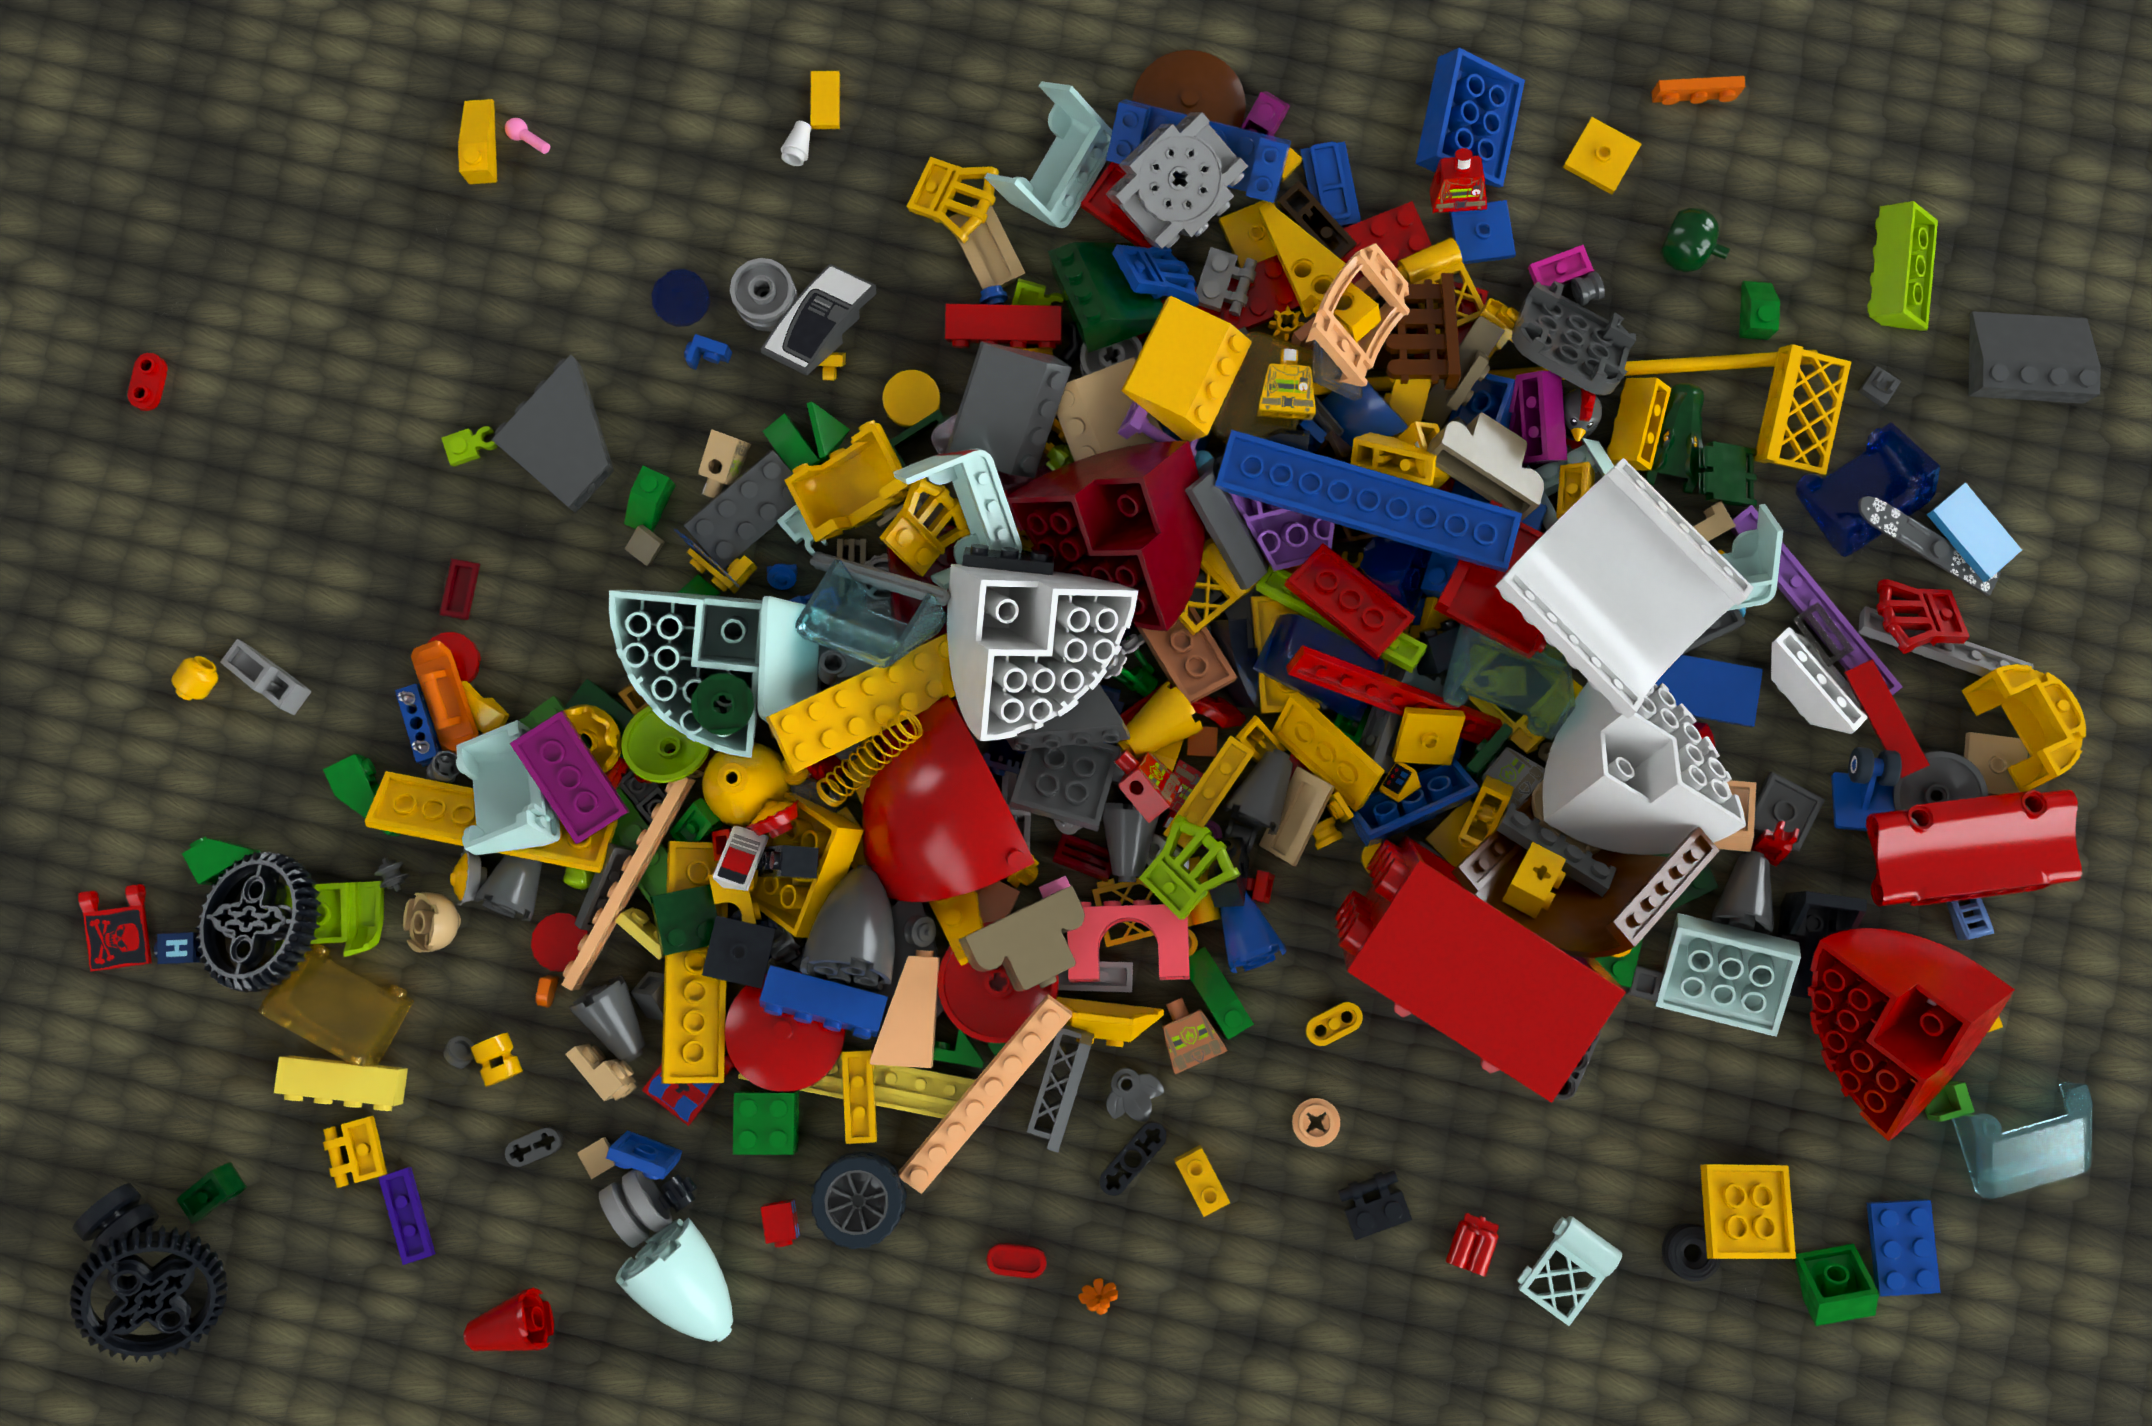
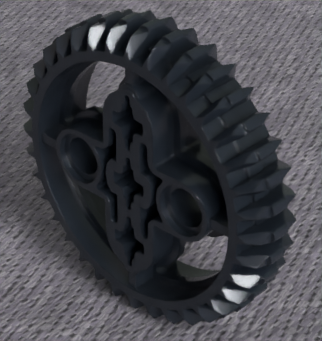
[195,852,322,993]
[69,1225,228,1363]

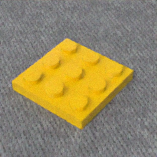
[1700,1164,1796,1259]

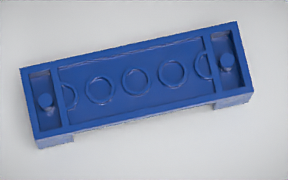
[1106,99,1291,203]

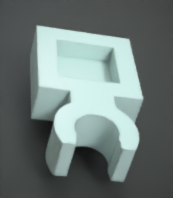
[777,504,828,556]

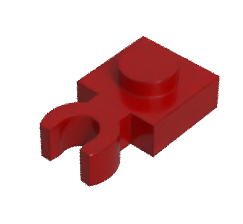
[1751,820,1800,866]

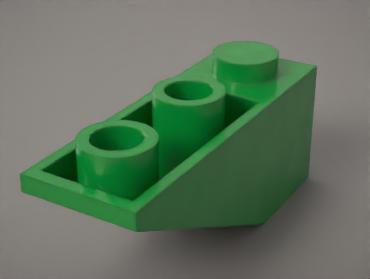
[323,754,401,837]

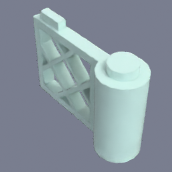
[1517,1216,1622,1326]

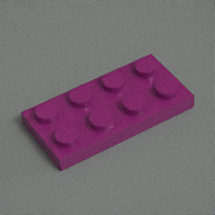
[510,710,629,845]

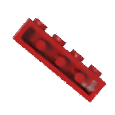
[945,304,1063,350]

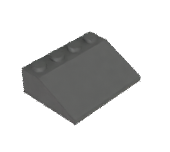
[1968,311,2101,404]
[945,342,1072,478]

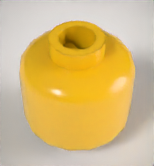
[171,656,218,701]

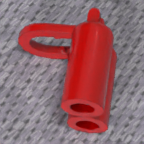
[1446,1213,1499,1277]

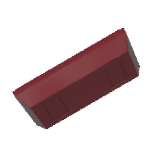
[439,558,481,620]

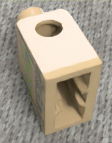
[698,429,751,498]

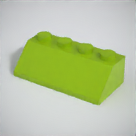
[1867,201,1938,331]

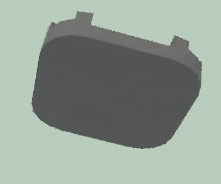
[1512,281,1636,395]

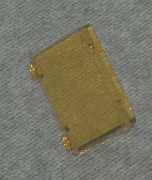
[258,944,414,1067]

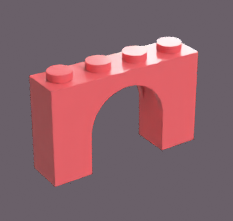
[1067,900,1190,983]

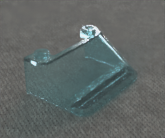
[795,559,947,668]
[1443,623,1575,740]
[1952,1082,2093,1199]

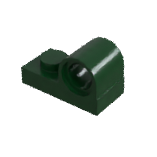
[176,1162,247,1224]

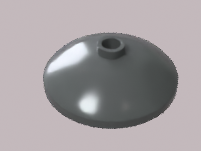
[1892,751,1988,826]

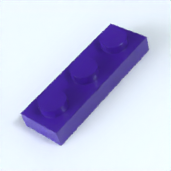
[378,1167,435,1265]

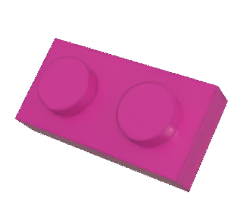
[1528,245,1594,286]

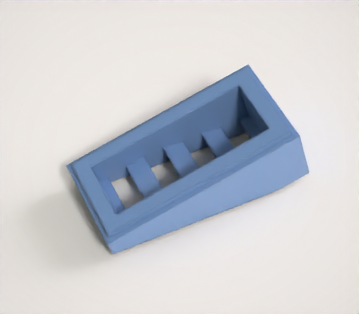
[1947,898,1994,940]

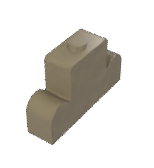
[1427,412,1544,521]
[958,886,1085,992]

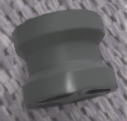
[1571,271,1605,306]

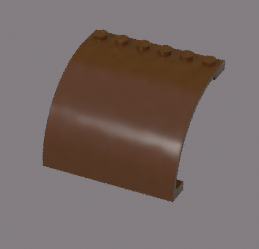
[1452,793,1720,958]

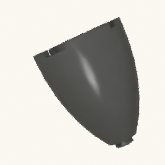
[800,865,895,992]

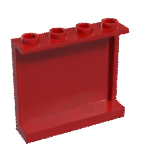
[1434,500,1547,659]

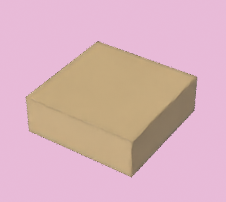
[577,1137,615,1179]

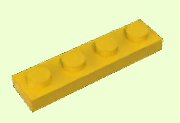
[1163,735,1255,849]

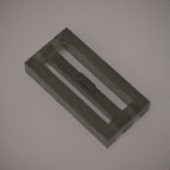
[1792,602,1854,667]

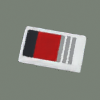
[713,826,769,891]

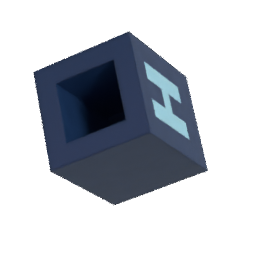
[154,932,202,964]

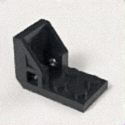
[1778,891,1867,999]

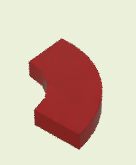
[1170,686,1246,728]

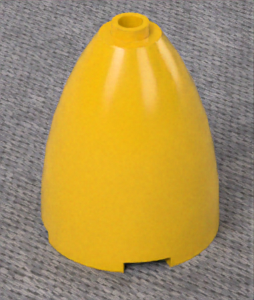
[702,742,794,828]

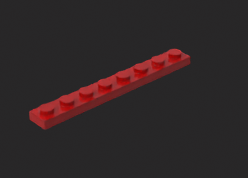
[1286,645,1502,744]

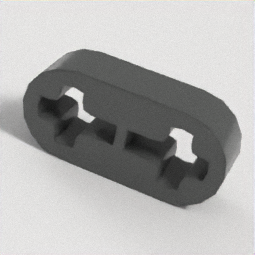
[505,1126,563,1167]

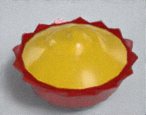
[746,799,799,838]

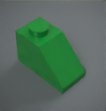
[1739,281,1780,340]
[624,466,676,532]
[182,837,260,885]

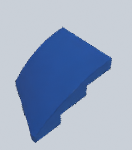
[1321,382,1409,447]

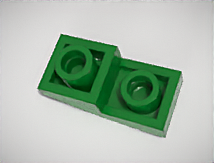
[763,413,821,471]

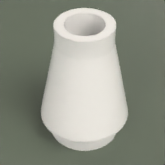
[781,121,812,166]

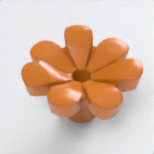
[1078,1278,1118,1315]

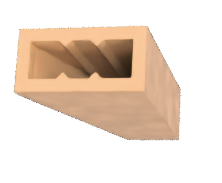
[870,950,940,1068]

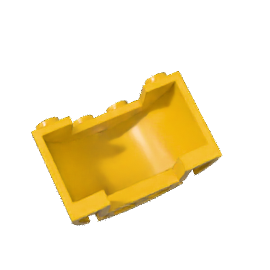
[784,420,911,542]
[1961,664,2086,792]

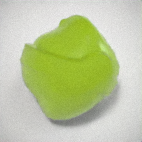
[563,867,596,890]

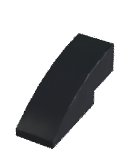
[1210,619,1260,707]

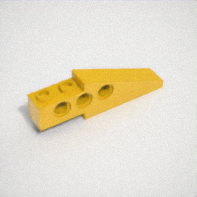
[1259,201,1382,342]

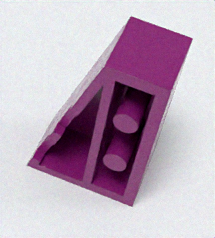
[1509,370,1567,466]

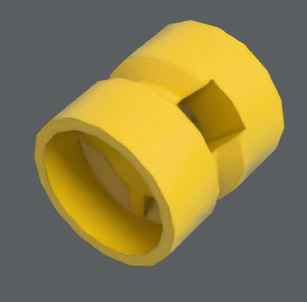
[470,1032,523,1087]

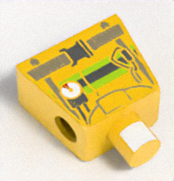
[1256,349,1316,420]

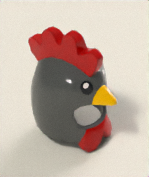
[1563,388,1602,450]

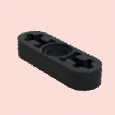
[1100,1121,1167,1196]

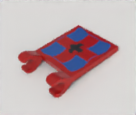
[642,1055,734,1126]

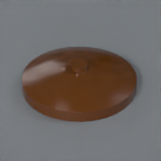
[1132,50,1246,128]

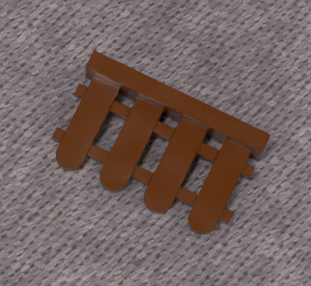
[1381,273,1461,390]

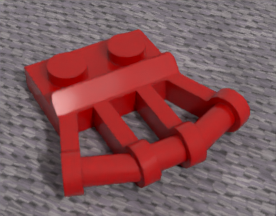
[1876,579,1970,654]

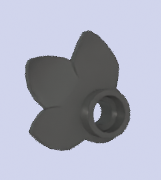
[1106,1067,1164,1122]

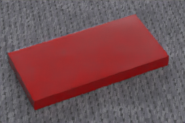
[1284,543,1415,660]

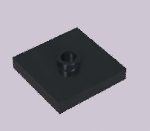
[702,916,776,989]

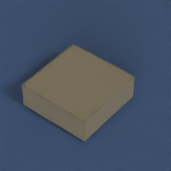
[625,524,665,566]

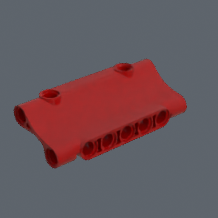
[1866,789,2082,907]

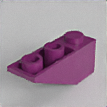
[1241,91,1291,136]

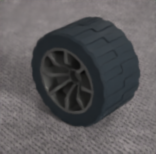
[811,1151,907,1249]

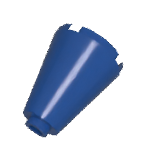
[1220,890,1286,973]

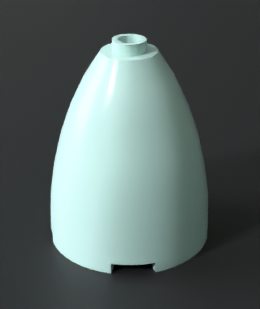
[616,1218,733,1342]

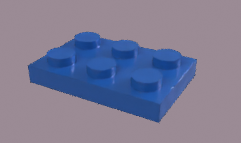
[1866,1199,1941,1297]

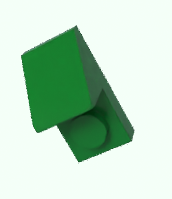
[670,798,723,842]
[934,1029,985,1068]

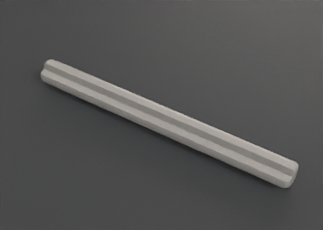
[810,552,951,606]

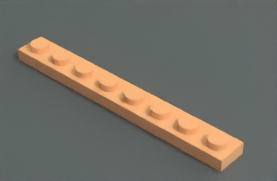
[561,776,696,991]
[898,994,1072,1194]

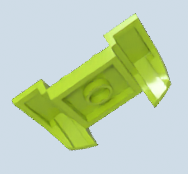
[265,881,384,957]

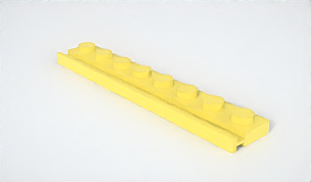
[738,1053,976,1119]

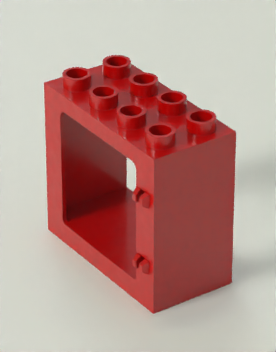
[1334,835,1626,1103]

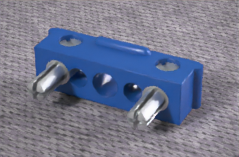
[395,684,442,767]

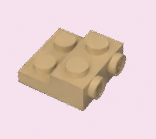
[565,1044,637,1101]

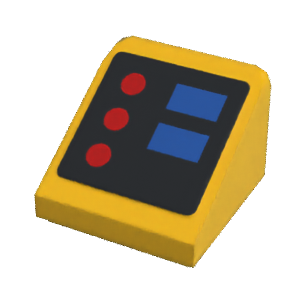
[1379,762,1421,803]

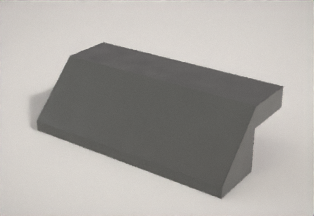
[1185,458,1268,590]

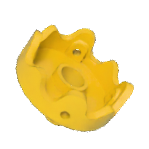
[563,704,622,773]

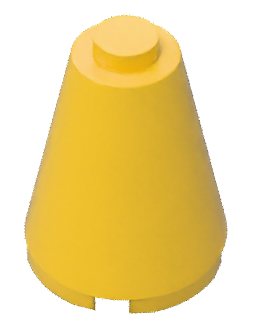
[1117,682,1202,759]

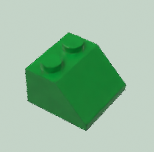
[1795,1244,1879,1326]

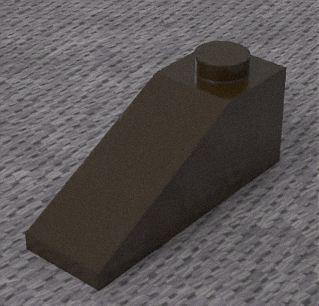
[1277,181,1357,259]

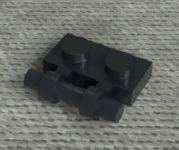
[1338,1170,1412,1240]

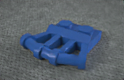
[1112,244,1199,307]

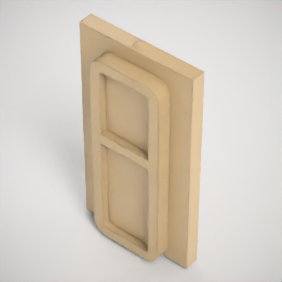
[949,204,1026,290]
[1259,766,1335,866]

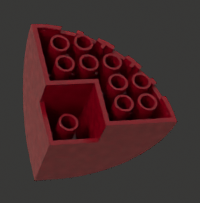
[1006,440,1205,631]

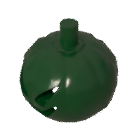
[1660,208,1730,272]

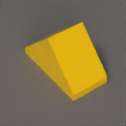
[1235,715,1286,763]

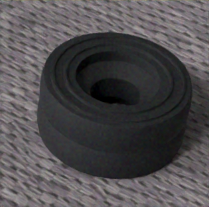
[1662,1223,1721,1282]

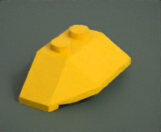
[1056,997,1164,1047]

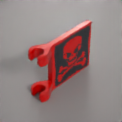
[78,884,152,972]

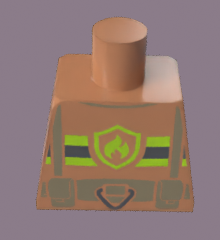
[1162,998,1227,1074]

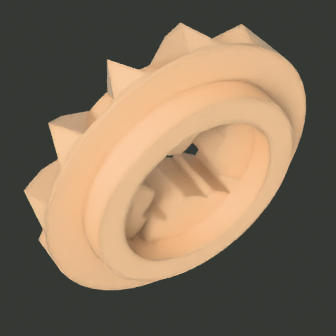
[1292,1098,1340,1147]

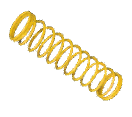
[816,710,923,807]

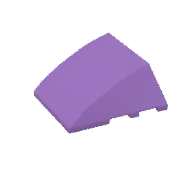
[1229,493,1335,571]

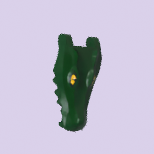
[1644,383,1704,494]

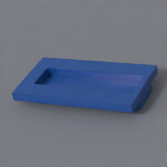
[1300,141,1361,227]

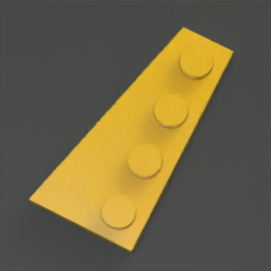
[929,891,984,966]

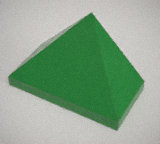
[807,402,850,464]

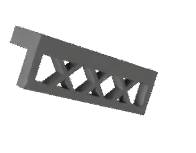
[1027,1025,1094,1152]

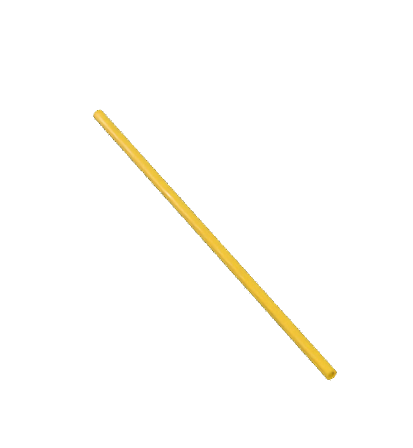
[1313,350,1818,395]

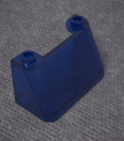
[1795,422,1941,557]

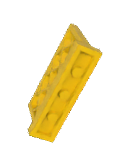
[1754,344,1851,476]

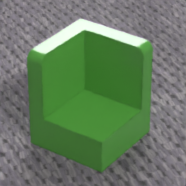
[1925,1081,1975,1122]

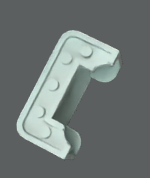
[456,720,561,855]

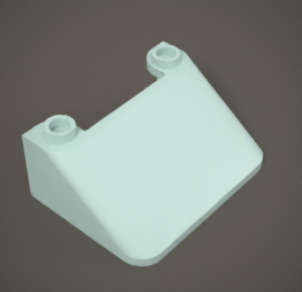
[757,596,829,723]

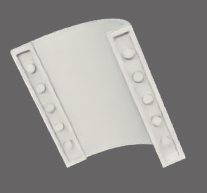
[1495,458,1754,719]

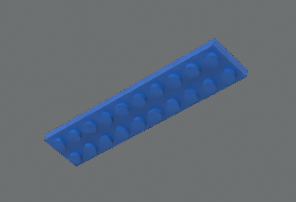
[1215,430,1522,572]

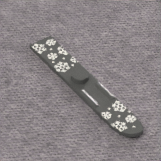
[1858,496,2001,596]

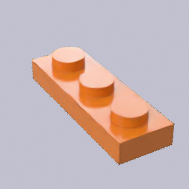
[1651,76,1746,105]

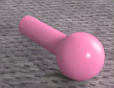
[505,118,550,154]

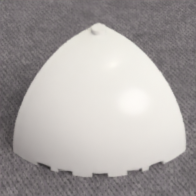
[947,564,1138,741]
[1542,682,1746,855]

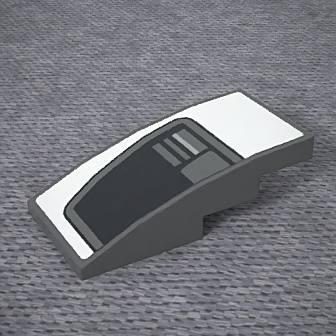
[761,264,877,376]

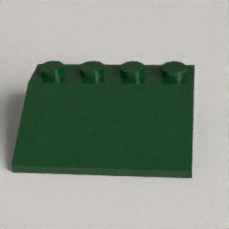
[1048,242,1163,353]

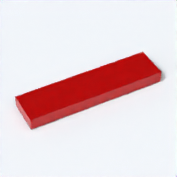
[1844,659,1930,779]

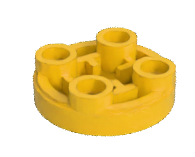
[882,370,941,428]

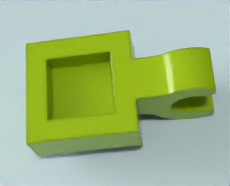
[1046,444,1074,471]

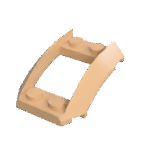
[1306,243,1410,387]

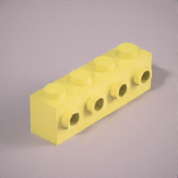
[274,1055,408,1111]

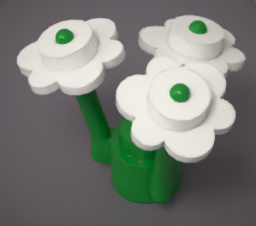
[1104,634,1158,697]

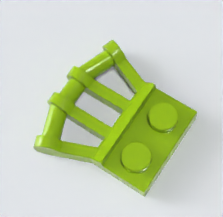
[1139,815,1240,920]

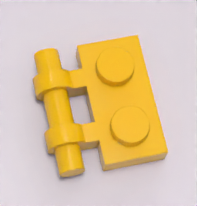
[323,1116,388,1188]

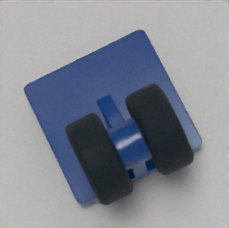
[1831,747,1902,831]

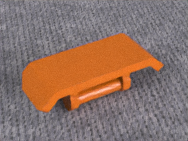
[411,640,479,755]

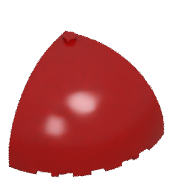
[861,694,1035,902]
[1808,928,2015,1141]

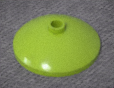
[621,706,711,783]

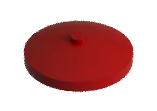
[938,921,1059,1043]
[725,971,846,1092]

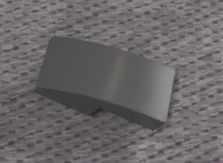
[619,770,667,823]

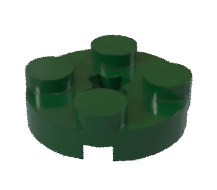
[691,673,754,735]

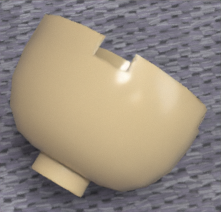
[403,892,461,953]

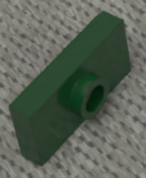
[1466,723,1513,781]

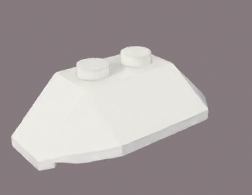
[1771,627,1868,734]

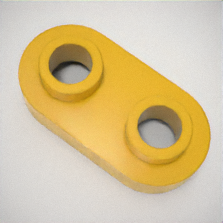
[1305,1002,1363,1046]

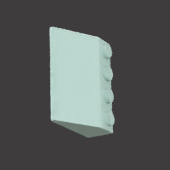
[1655,913,1801,1037]

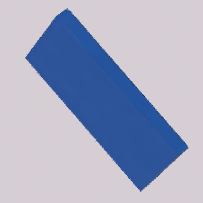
[1655,655,1763,727]

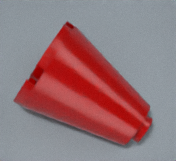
[463,1287,554,1351]

